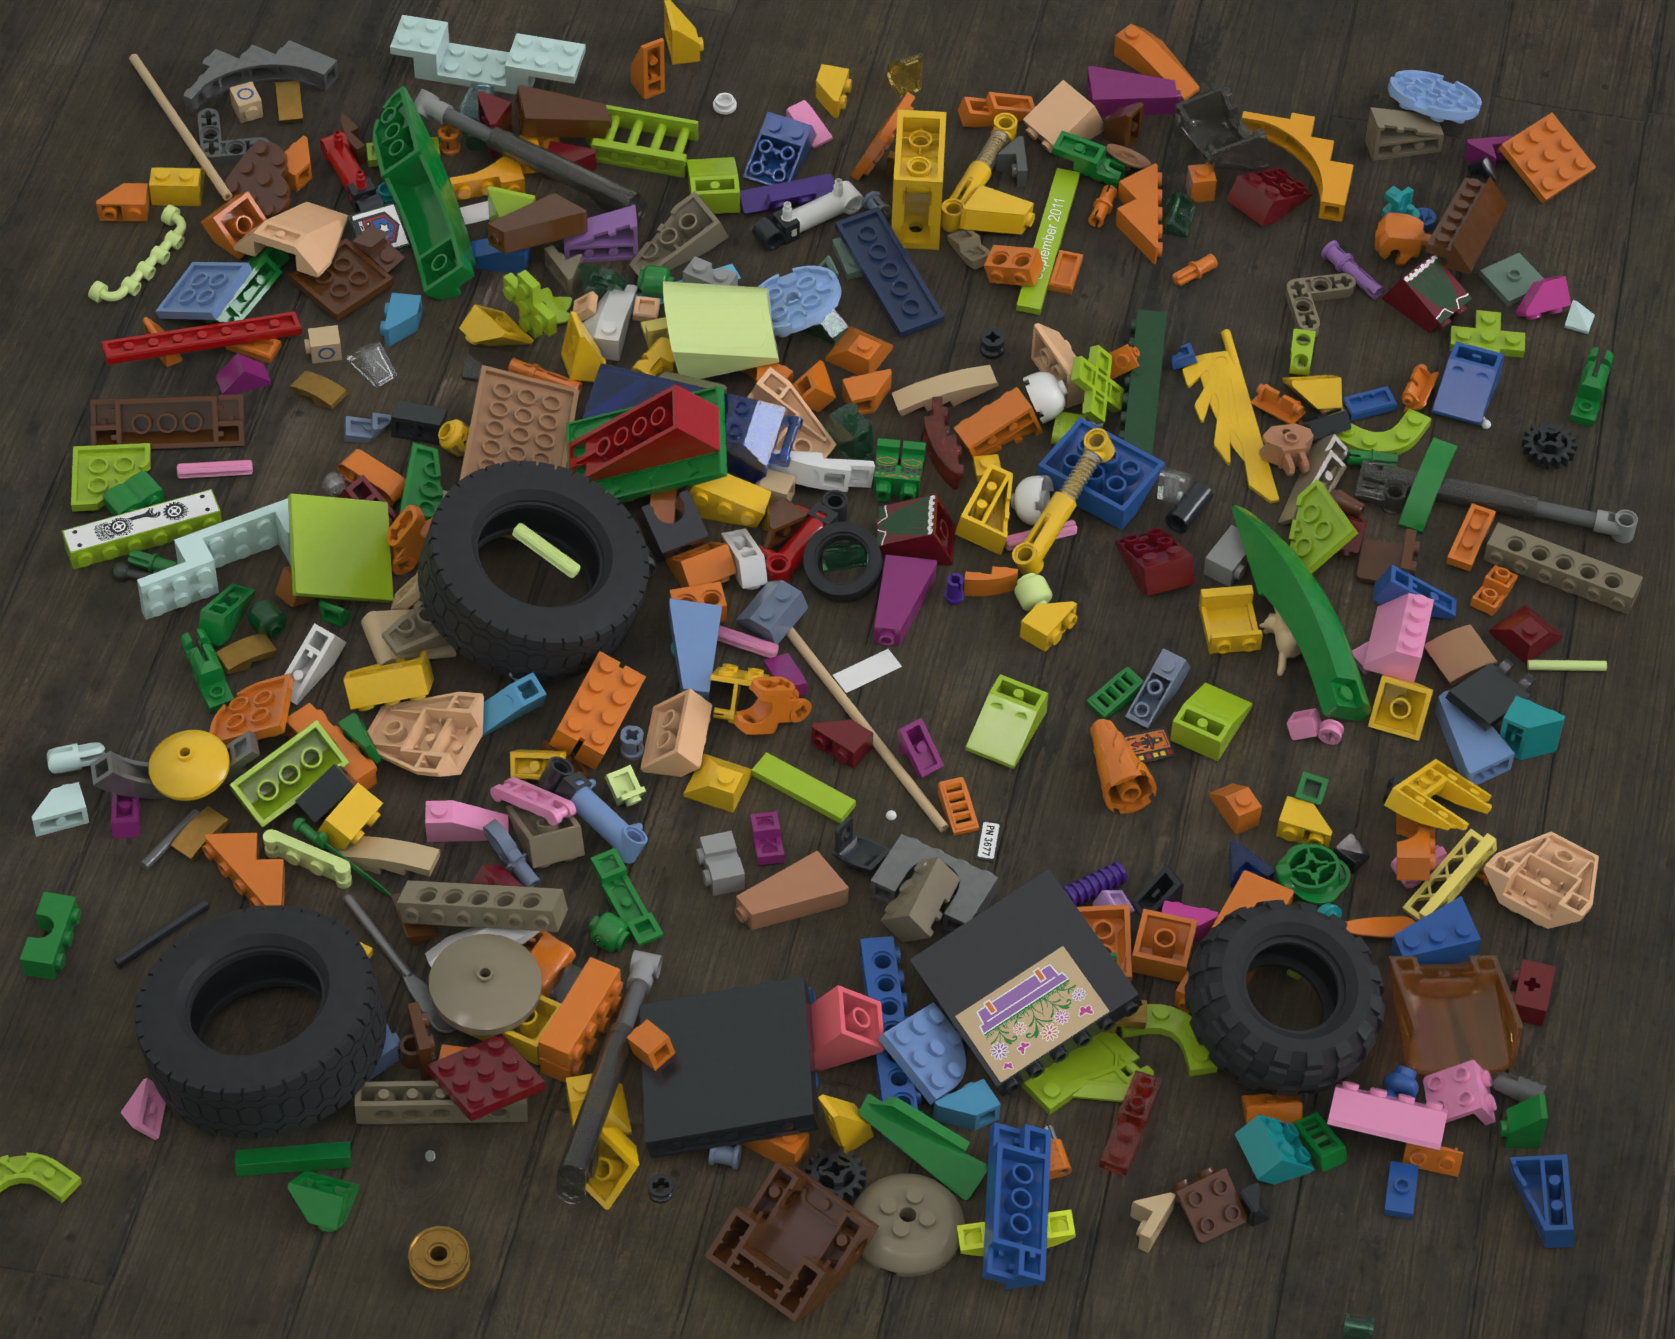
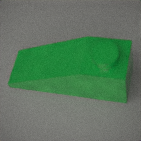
[197,583,256,646]

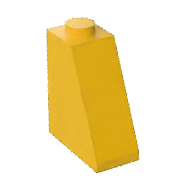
[959,185,1035,235]

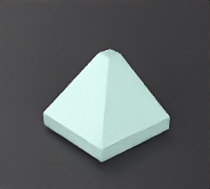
[1564,300,1595,334]

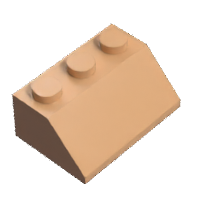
[1031,323,1085,408]
[640,689,712,777]

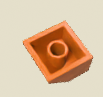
[201,191,267,259]
[665,541,737,588]
[1132,909,1198,982]

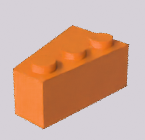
[954,387,1043,458]

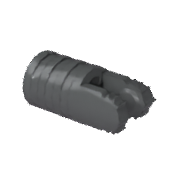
[1493,1072,1547,1103]

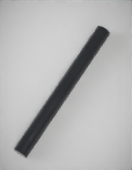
[114,899,209,969]

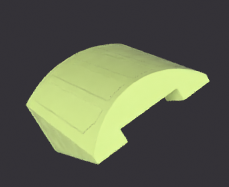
[663,281,779,379]

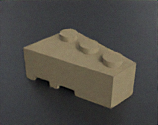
[1365,107,1444,161]
[880,857,960,943]

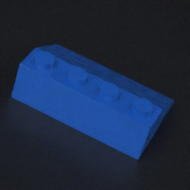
[1037,417,1165,530]

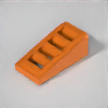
[937,777,979,836]

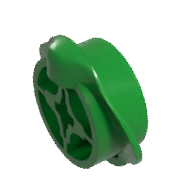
[1275,843,1351,905]

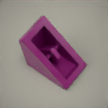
[215,353,271,395]

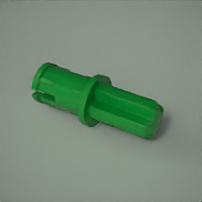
[1346,449,1398,469]
[128,550,178,573]

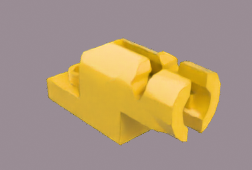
[631,337,678,385]

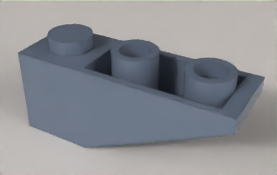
[1125,648,1191,729]

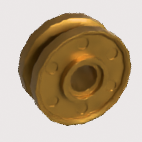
[408,1226,471,1293]

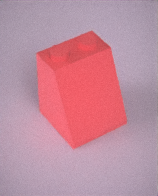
[811,985,885,1071]

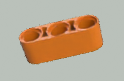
[337,449,405,507]

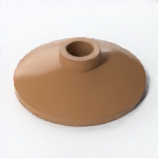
[1106,144,1151,171]

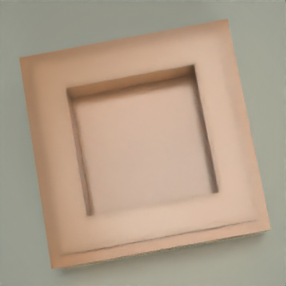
[573,291,598,321]
[633,296,660,322]

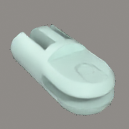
[47,742,106,774]

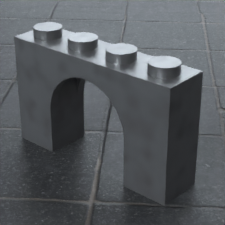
[870,834,998,933]

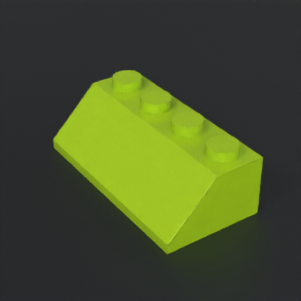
[229,720,350,828]

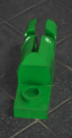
[1052,131,1127,189]
[1569,347,1614,427]
[180,628,234,714]

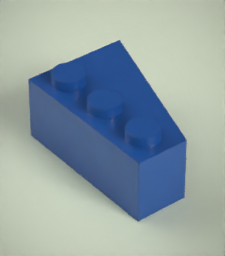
[1509,1154,1574,1248]

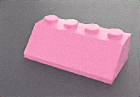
[1363,593,1434,683]
[1327,1081,1448,1150]

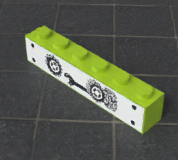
[62,489,222,570]

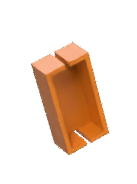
[548,651,646,770]
[538,957,624,1083]

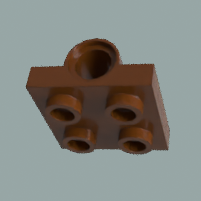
[399,1002,436,1081]

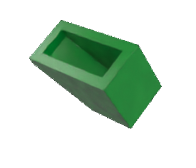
[1499,1094,1548,1149]

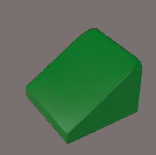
[319,601,352,628]

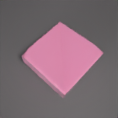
[1287,708,1322,740]

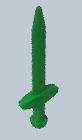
[292,818,392,898]

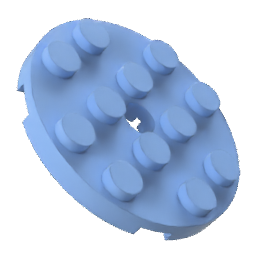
[1388,70,1482,123]
[758,266,842,337]

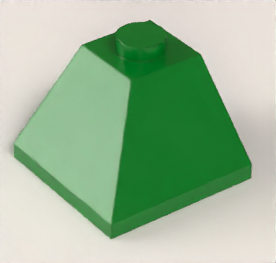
[288,1170,360,1232]

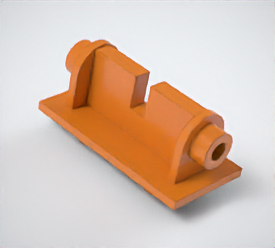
[1109,344,1140,379]
[1401,364,1439,413]
[1251,384,1306,424]
[1402,1143,1464,1177]

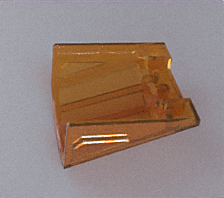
[1388,955,1523,1076]

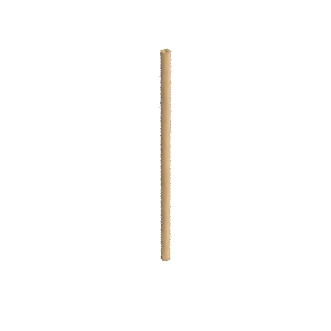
[129,54,232,201]

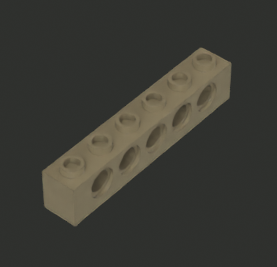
[1484,523,1643,615]
[397,880,568,932]
[355,1081,528,1124]

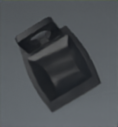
[832,817,891,873]

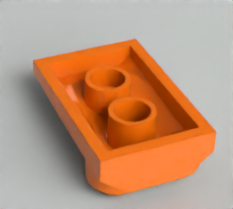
[1077,904,1132,982]

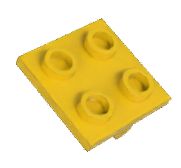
[710,664,770,724]

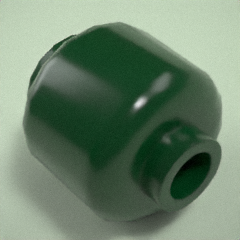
[248,600,287,638]

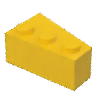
[955,463,1013,555]
[343,650,434,711]

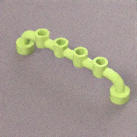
[88,204,186,303]

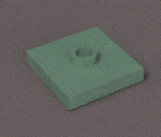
[1479,253,1544,307]

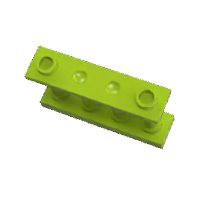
[591,105,698,178]

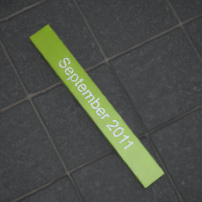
[1016,168,1080,315]

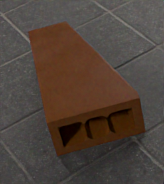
[514,85,612,138]
[488,193,588,254]

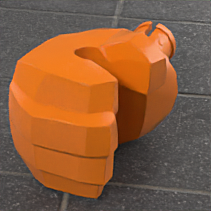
[1375,213,1432,267]

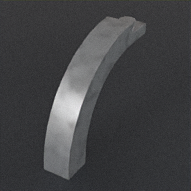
[90,730,260,799]

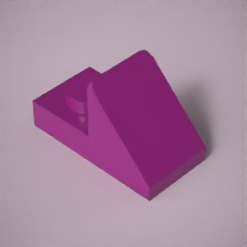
[1464,136,1514,167]
[897,718,944,778]

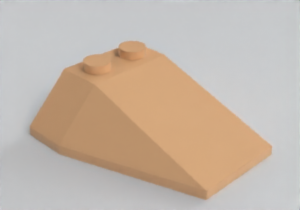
[725,367,837,467]
[368,692,484,777]
[1483,832,1599,929]

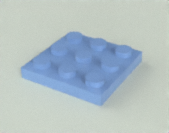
[155,262,252,320]

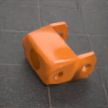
[523,931,576,999]

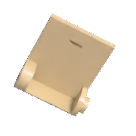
[361,609,456,666]

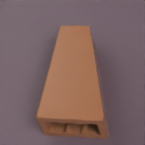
[735,851,849,930]

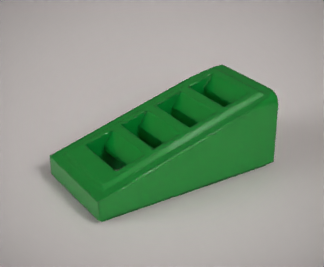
[1086,667,1144,719]
[338,713,381,764]
[1293,1112,1347,1172]

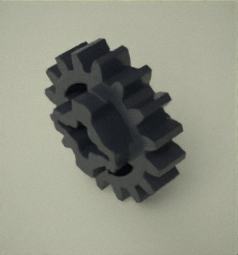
[1521,421,1578,470]
[805,1146,866,1203]

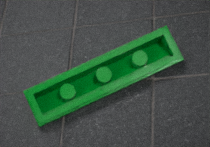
[235,1141,352,1177]

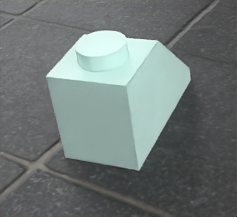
[32,782,89,837]

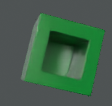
[1293,771,1329,807]

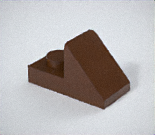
[352,226,405,274]

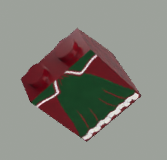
[1382,254,1472,333]
[875,494,955,566]

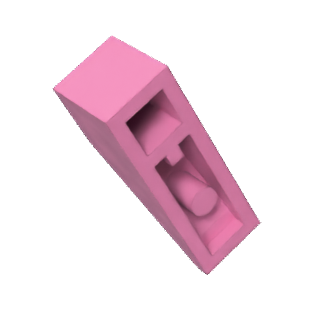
[425,800,509,842]

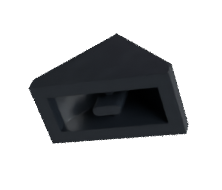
[1131,865,1184,917]

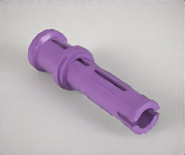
[1321,240,1384,300]

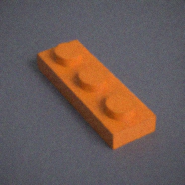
[1446,503,1496,571]

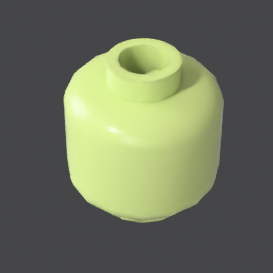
[1014,573,1052,611]

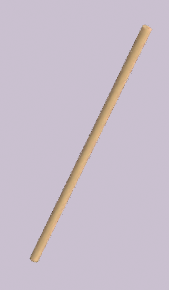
[786,627,949,832]

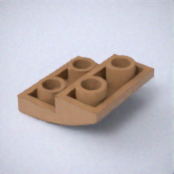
[1424,624,1498,687]

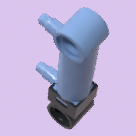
[538,756,648,864]

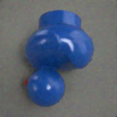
[1383,1065,1419,1098]

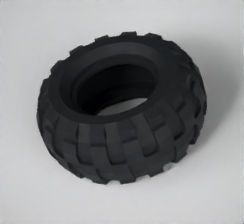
[1184,900,1385,1097]

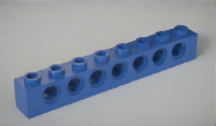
[860,936,924,1142]

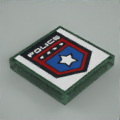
[348,202,411,251]

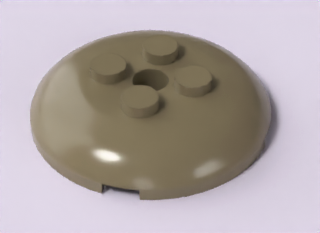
[853,1173,965,1277]

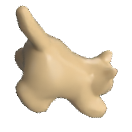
[1259,607,1302,676]

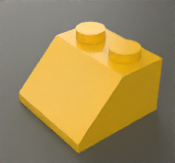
[149,167,205,206]
[317,783,383,850]

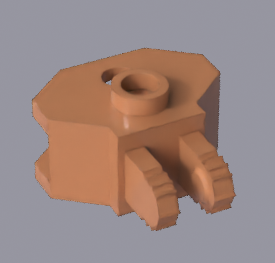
[1259,424,1314,476]

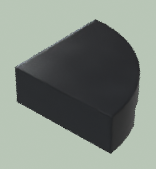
[1467,157,1500,181]

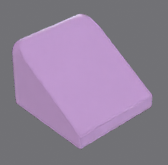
[1093,890,1135,914]

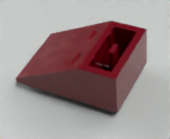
[1227,168,1313,226]
[1115,528,1195,596]

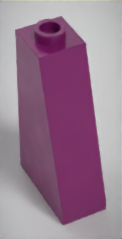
[1087,66,1181,116]
[874,555,937,646]

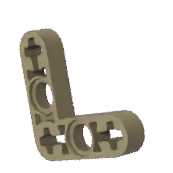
[1285,273,1356,339]

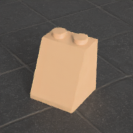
[1023,80,1104,153]

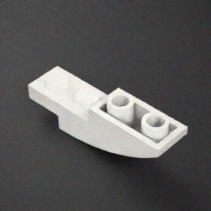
[769,450,875,492]

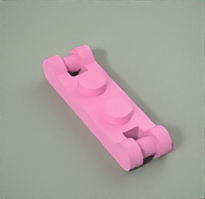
[490,777,576,826]

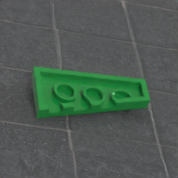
[398,443,444,521]

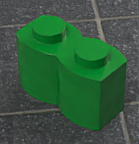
[102,471,165,516]

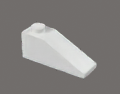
[721,528,768,590]
[284,623,347,705]

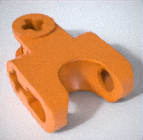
[387,505,433,575]
[733,677,812,735]

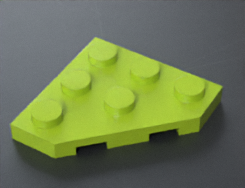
[71,443,151,512]
[1289,479,1358,573]

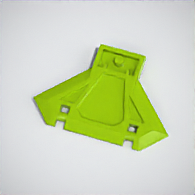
[1021,1032,1154,1115]

